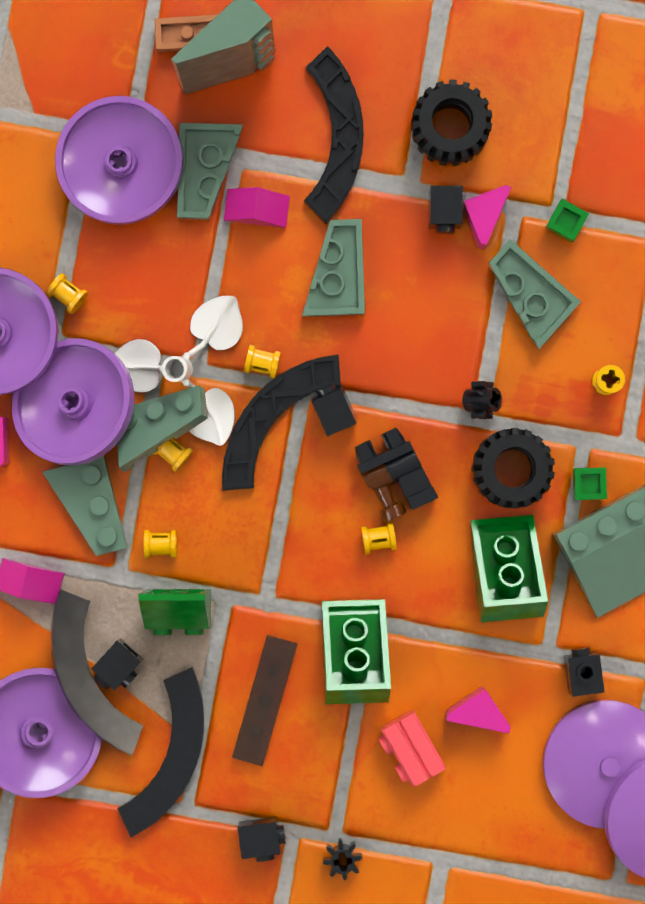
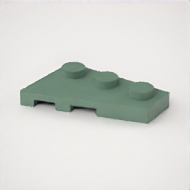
[177,123,243,220]
[302,219,365,317]
[488,239,581,350]
[117,385,208,472]
[42,456,128,556]

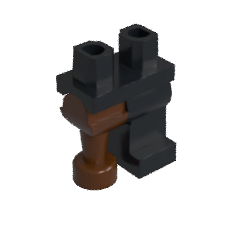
[354,428,439,523]

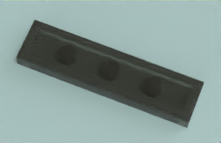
[232,634,298,766]

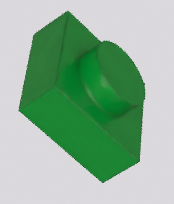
[545,199,589,243]
[573,467,607,500]

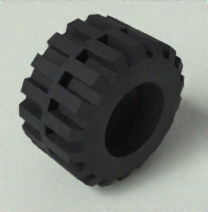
[411,80,492,166]
[472,428,555,508]

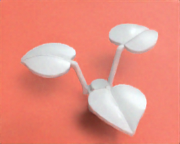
[115,296,243,446]

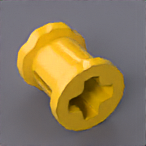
[46,273,88,314]
[244,345,281,379]
[592,365,625,395]
[154,438,193,472]
[361,522,397,555]
[144,530,177,559]

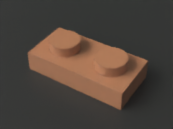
[154,15,217,53]

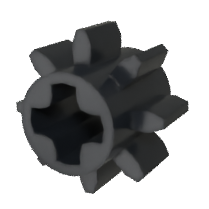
[462,381,502,419]
[323,838,363,880]

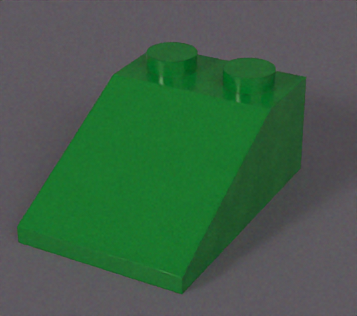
[470,515,548,622]
[138,589,211,635]
[322,599,391,704]

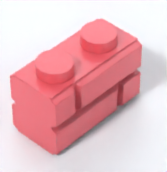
[378,710,446,787]

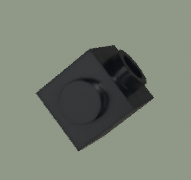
[429,185,463,234]
[312,383,357,437]
[91,638,144,691]
[563,647,605,697]
[238,816,286,862]

